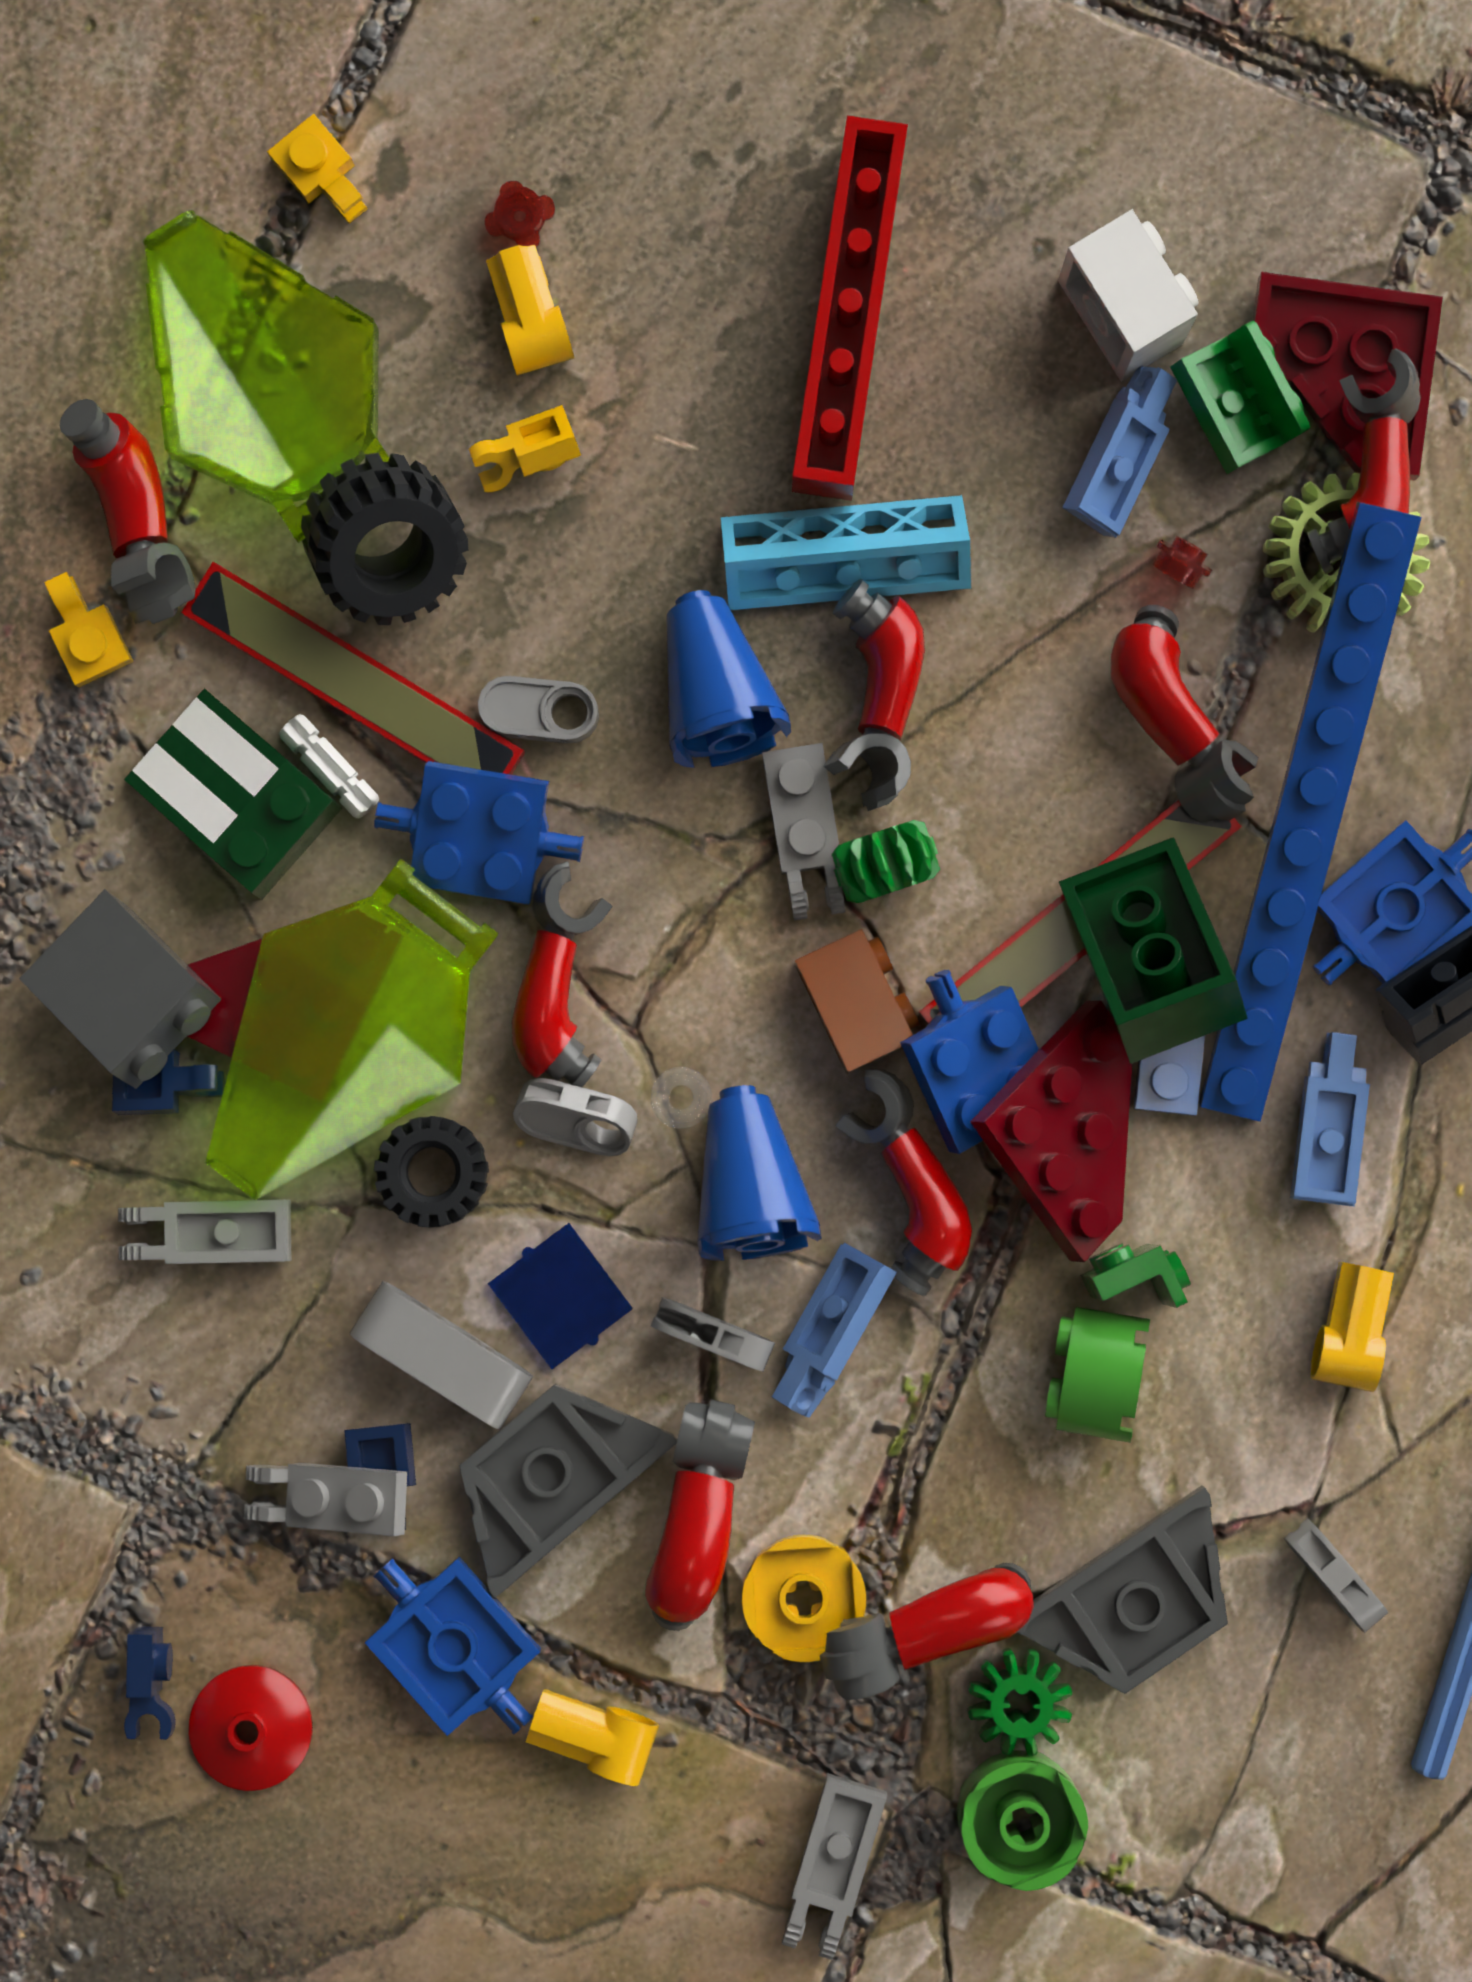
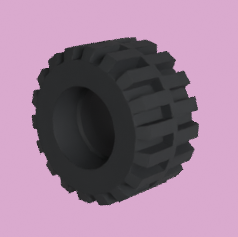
[301,453,469,625]

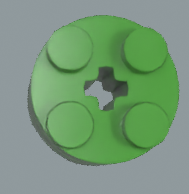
[1045,1307,1150,1443]
[957,1750,1088,1891]

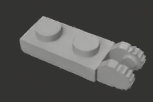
[762,743,845,921]
[118,1200,292,1264]
[244,1463,407,1536]
[782,1773,887,1960]

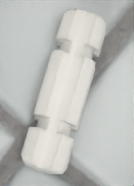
[279,714,379,819]

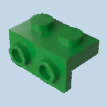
[1170,321,1310,474]
[1080,1243,1191,1308]

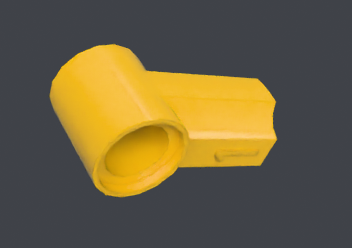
[486,245,575,376]
[1310,1262,1394,1392]
[525,1689,659,1786]

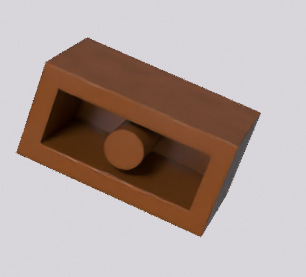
[794,929,920,1074]

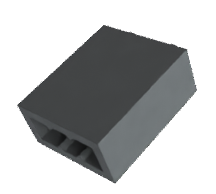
[19,889,222,1089]

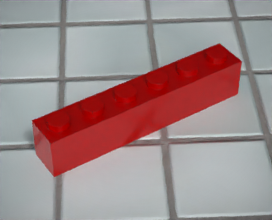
[792,115,908,501]

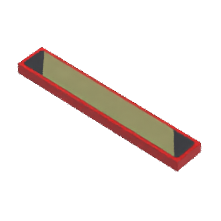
[181,561,525,775]
[918,800,1242,1024]

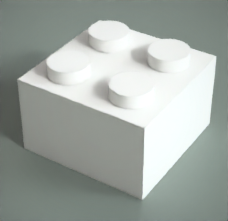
[1058,209,1198,382]

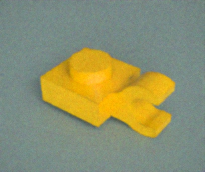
[267,113,368,224]
[469,405,581,493]
[44,572,134,687]

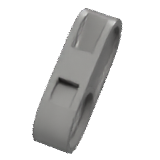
[478,676,599,743]
[513,1078,638,1156]
[651,1297,775,1372]
[1284,1518,1388,1633]

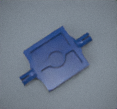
[374,761,584,904]
[1312,820,1472,985]
[900,970,1039,1154]
[365,1556,541,1736]

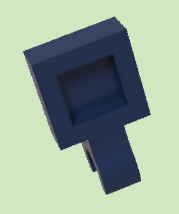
[112,1049,225,1115]
[344,1423,416,1530]
[124,1627,176,1740]

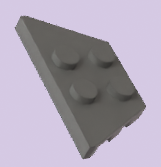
[459,1383,677,1598]
[1017,1485,1228,1694]

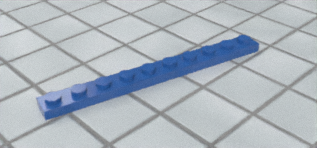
[1199,502,1422,1122]

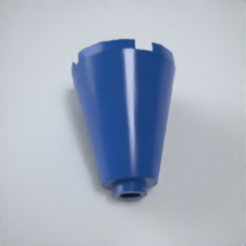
[666,590,791,768]
[697,1085,822,1261]

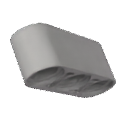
[350,1281,533,1429]

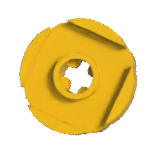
[742,1535,866,1662]

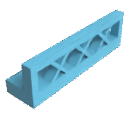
[720,495,971,610]

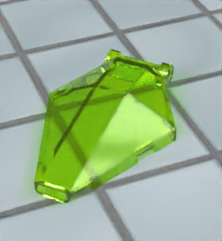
[143,210,389,543]
[205,858,499,1200]

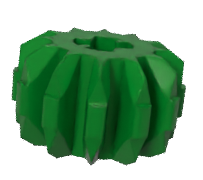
[832,820,940,903]
[967,1648,1072,1756]

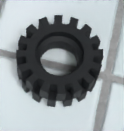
[374,1116,489,1228]

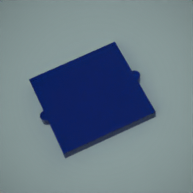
[488,1222,633,1369]

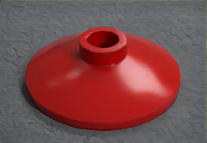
[189,1665,313,1791]

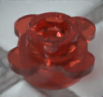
[485,181,555,248]
[1153,535,1213,589]

